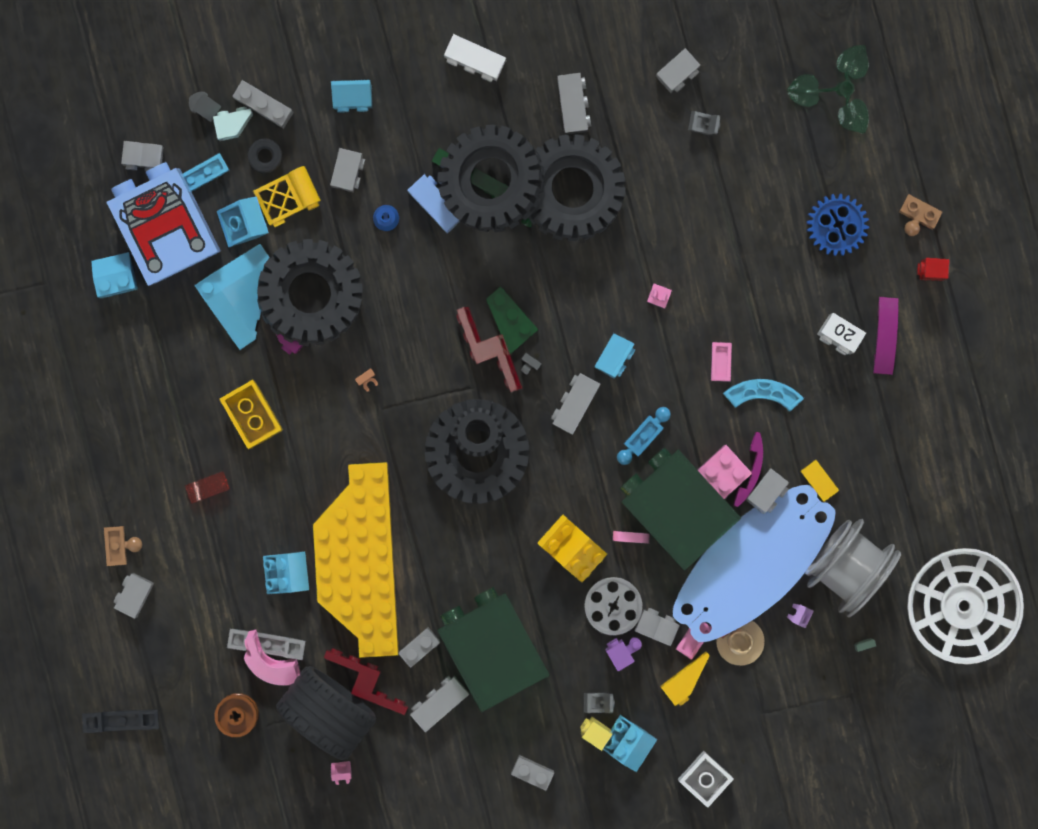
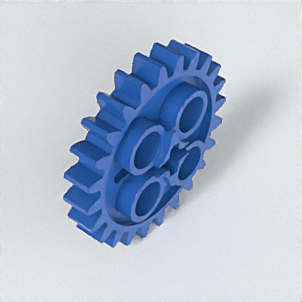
[806,194,869,256]

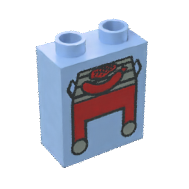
[107,162,221,286]

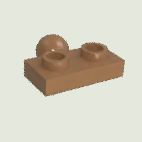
[899,194,942,236]
[104,526,142,566]

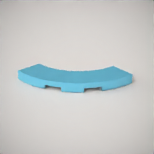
[723,379,804,411]

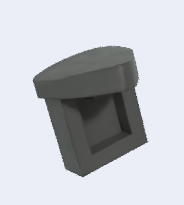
[189,92,221,122]

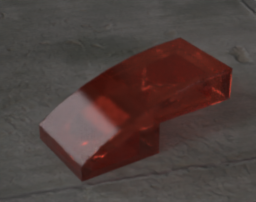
[185,471,230,504]

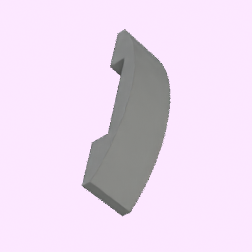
[227,629,306,660]

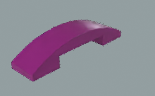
[873,297,898,375]
[733,432,763,507]

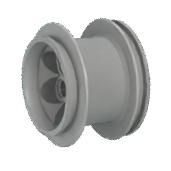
[805,519,901,617]

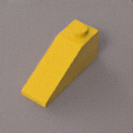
[661,652,709,706]

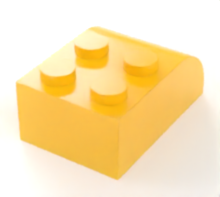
[220,380,283,449]

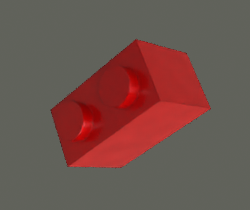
[917,258,949,281]

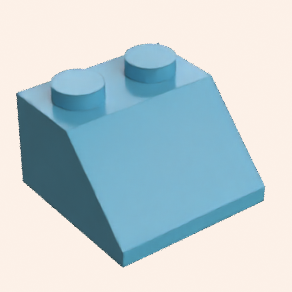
[331,80,372,112]
[217,196,269,247]
[92,252,138,298]

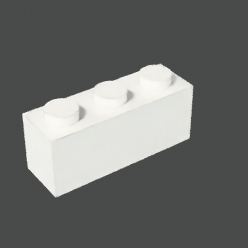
[444,34,506,82]

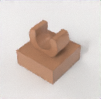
[355,368,378,392]

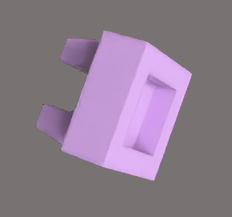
[787,604,813,628]

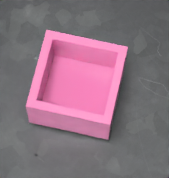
[697,445,752,499]

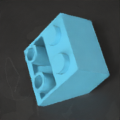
[594,334,635,378]
[263,552,309,594]
[603,715,657,772]

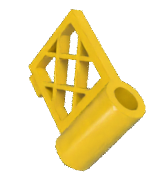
[253,166,321,227]

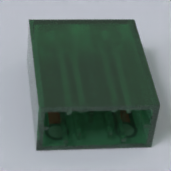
[619,447,741,571]
[437,587,550,712]

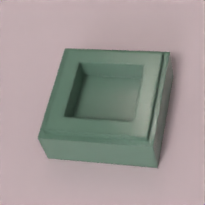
[854,638,876,652]

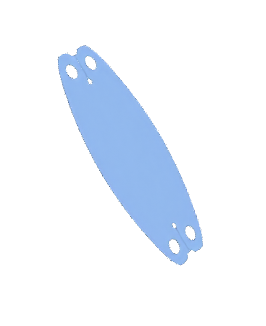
[673,485,835,642]

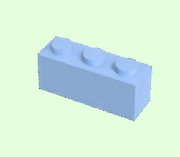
[408,175,460,233]

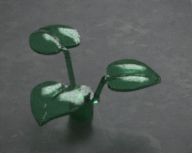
[787,45,869,133]

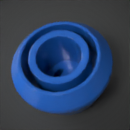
[373,205,399,231]

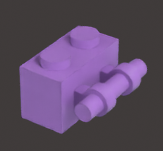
[605,637,642,671]

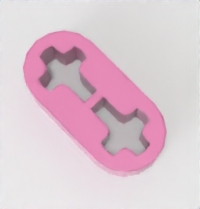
[613,531,650,543]

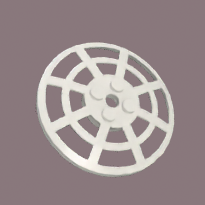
[907,548,1024,664]

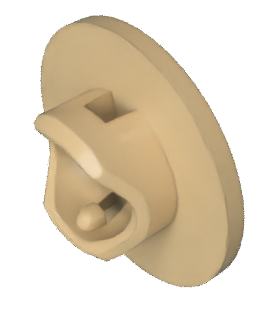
[716,621,764,666]

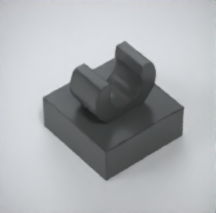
[521,353,541,375]

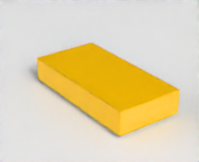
[801,460,839,502]

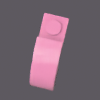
[244,630,301,685]

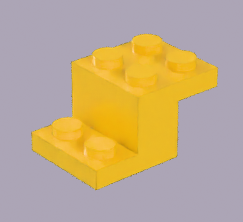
[537,515,607,582]

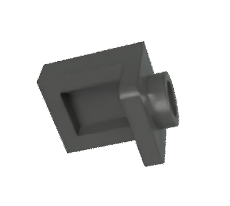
[688,111,720,135]
[584,693,615,713]

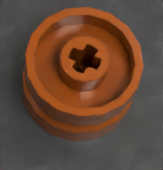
[215,693,259,737]

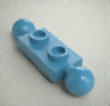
[617,407,671,465]

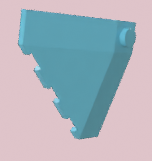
[195,244,270,350]

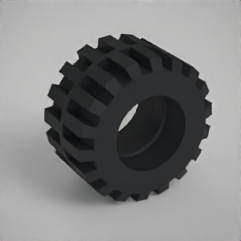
[453,408,502,456]

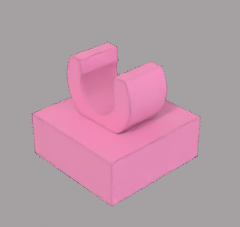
[647,284,672,308]
[331,761,351,785]

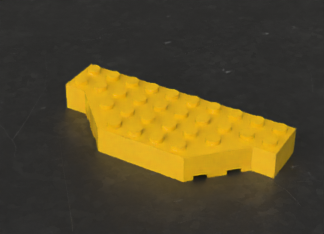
[313,462,399,658]

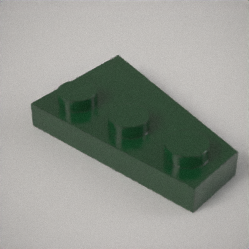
[486,286,538,354]

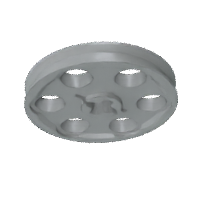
[585,577,642,635]

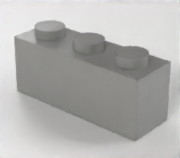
[557,73,591,135]
[232,80,294,129]
[551,373,600,435]
[410,676,469,732]

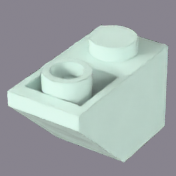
[213,107,253,141]

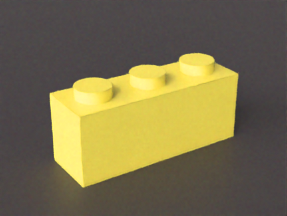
[580,716,612,751]

